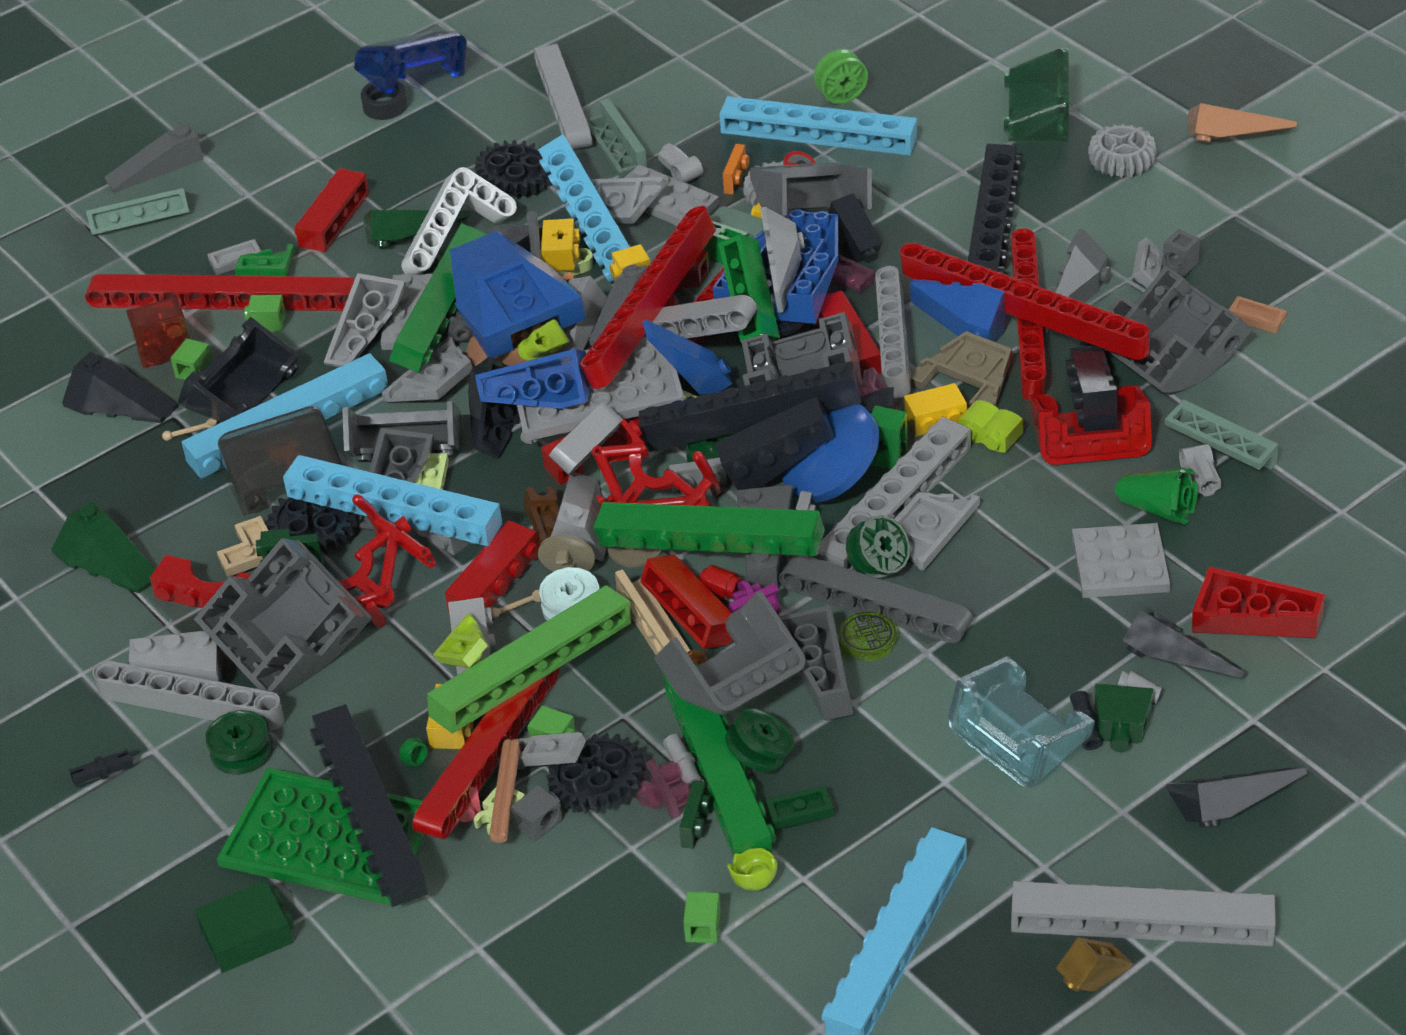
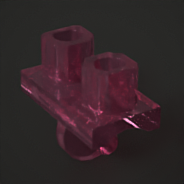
[637,759,690,819]

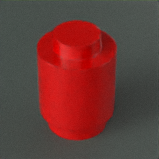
[699,564,743,600]

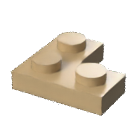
[217,516,268,577]

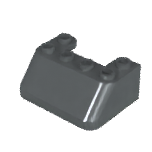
[654,590,805,715]

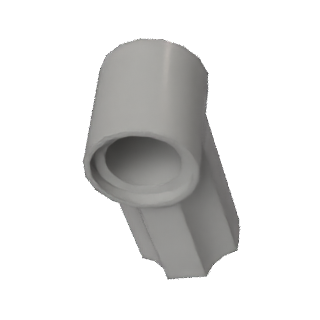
[658,143,703,183]
[1179,444,1221,496]

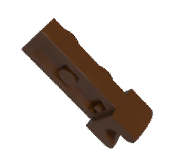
[523,486,559,546]

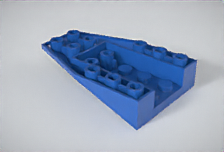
[713,209,838,324]
[450,231,586,358]

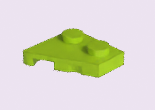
[433,613,488,668]

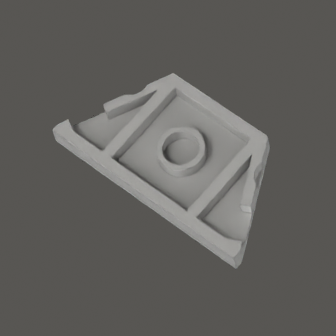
[591,177,666,224]
[382,337,473,402]
[894,492,980,571]

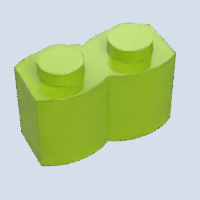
[958,400,1023,453]

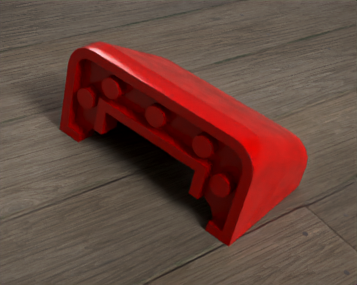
[1029,385,1152,465]

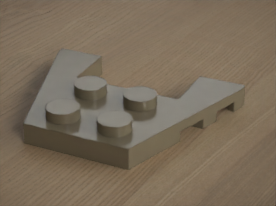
[910,331,1012,406]

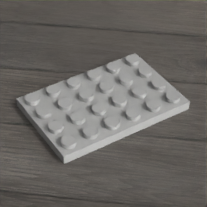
[517,337,685,442]

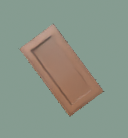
[1228,296,1287,334]

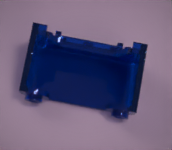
[354,31,467,94]

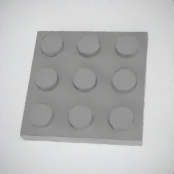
[1072,523,1170,598]

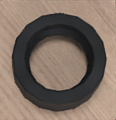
[360,79,407,120]

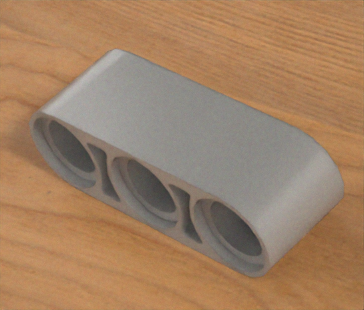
[549,402,623,475]

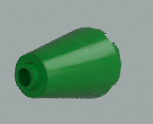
[1115,467,1198,525]

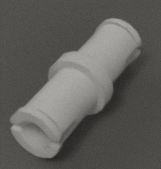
[663,734,704,792]

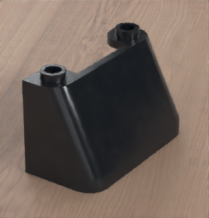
[178,317,300,423]

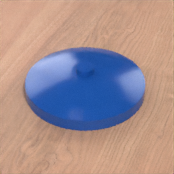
[781,404,879,503]

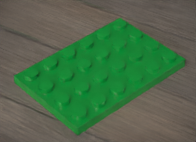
[217,767,425,905]

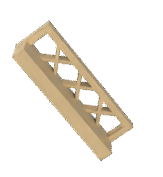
[615,569,692,660]

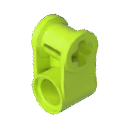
[518,319,570,361]

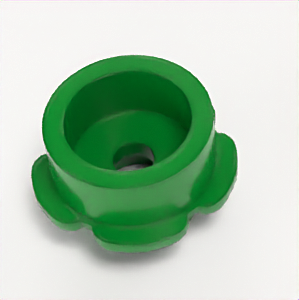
[399,738,428,766]

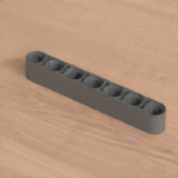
[779,555,973,644]

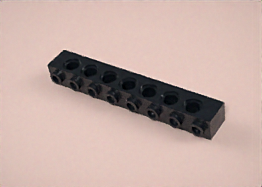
[968,143,1021,274]

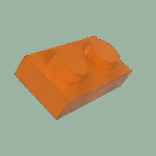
[723,144,749,194]

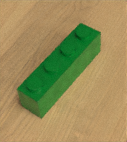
[719,234,780,343]

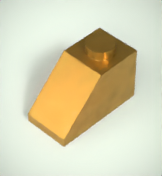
[1056,937,1133,992]

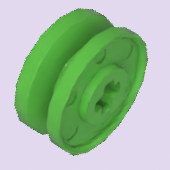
[814,49,868,104]

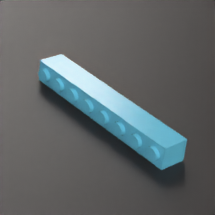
[181,353,388,479]
[822,827,967,1035]

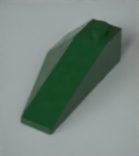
[363,210,471,248]
[51,501,155,594]

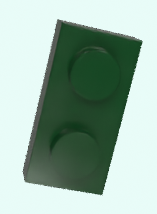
[679,780,711,849]
[765,785,834,830]

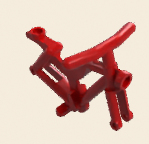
[592,419,722,506]
[338,494,436,628]

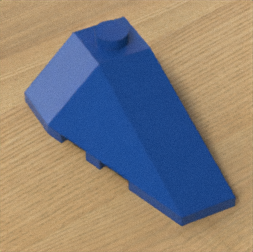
[910,279,1005,342]
[642,319,732,395]
[475,349,590,409]

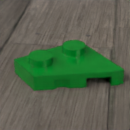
[235,244,295,276]

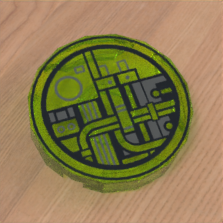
[838,611,897,661]

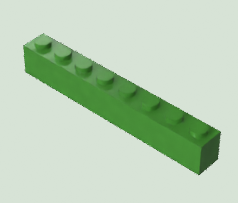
[427,585,631,734]

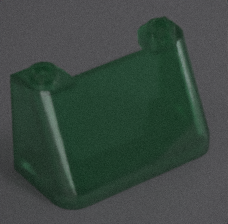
[1004,48,1069,142]

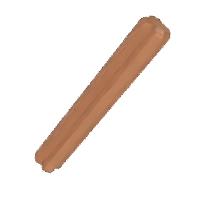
[489,739,520,843]

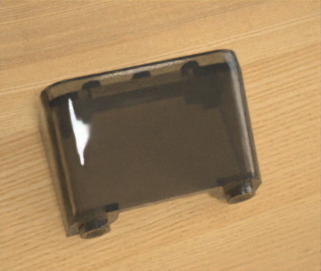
[218,406,343,516]

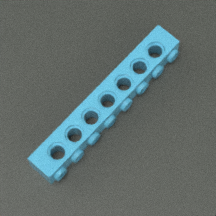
[720,96,917,156]
[538,134,630,283]
[283,455,502,546]

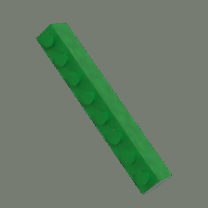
[389,223,487,373]
[593,502,825,556]
[663,662,776,858]

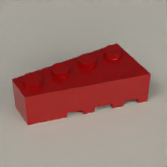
[1192,567,1325,638]

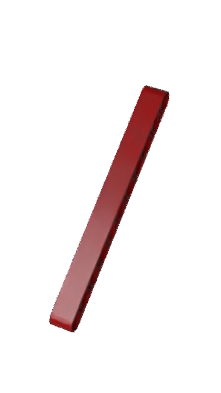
[580,206,716,389]
[900,243,1150,360]
[85,274,355,311]

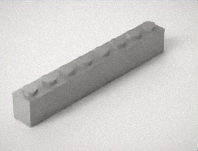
[1011,881,1275,946]

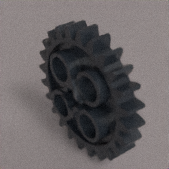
[475,140,552,197]
[266,497,358,555]
[546,733,646,814]

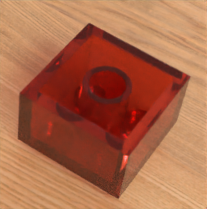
[126,297,190,368]

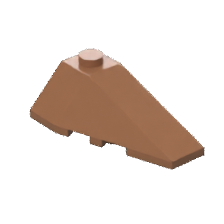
[1188,103,1297,143]

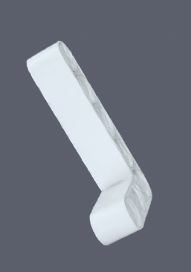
[401,168,516,275]

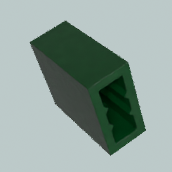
[195,880,295,973]

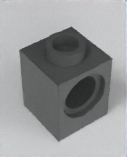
[1162,229,1200,276]
[511,785,562,842]

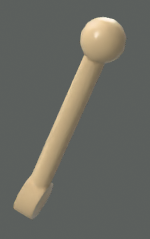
[162,419,217,441]
[491,590,541,619]

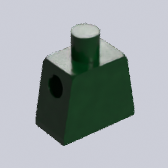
[1094,683,1153,752]

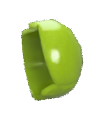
[727,848,778,891]

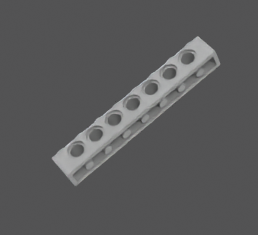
[816,417,971,571]

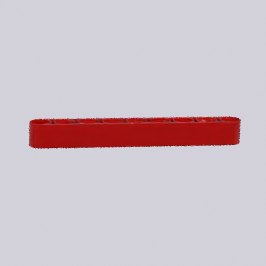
[1011,228,1046,401]
[413,668,559,840]

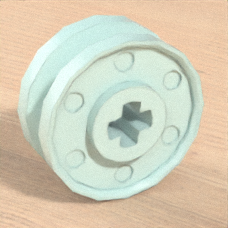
[539,567,600,620]

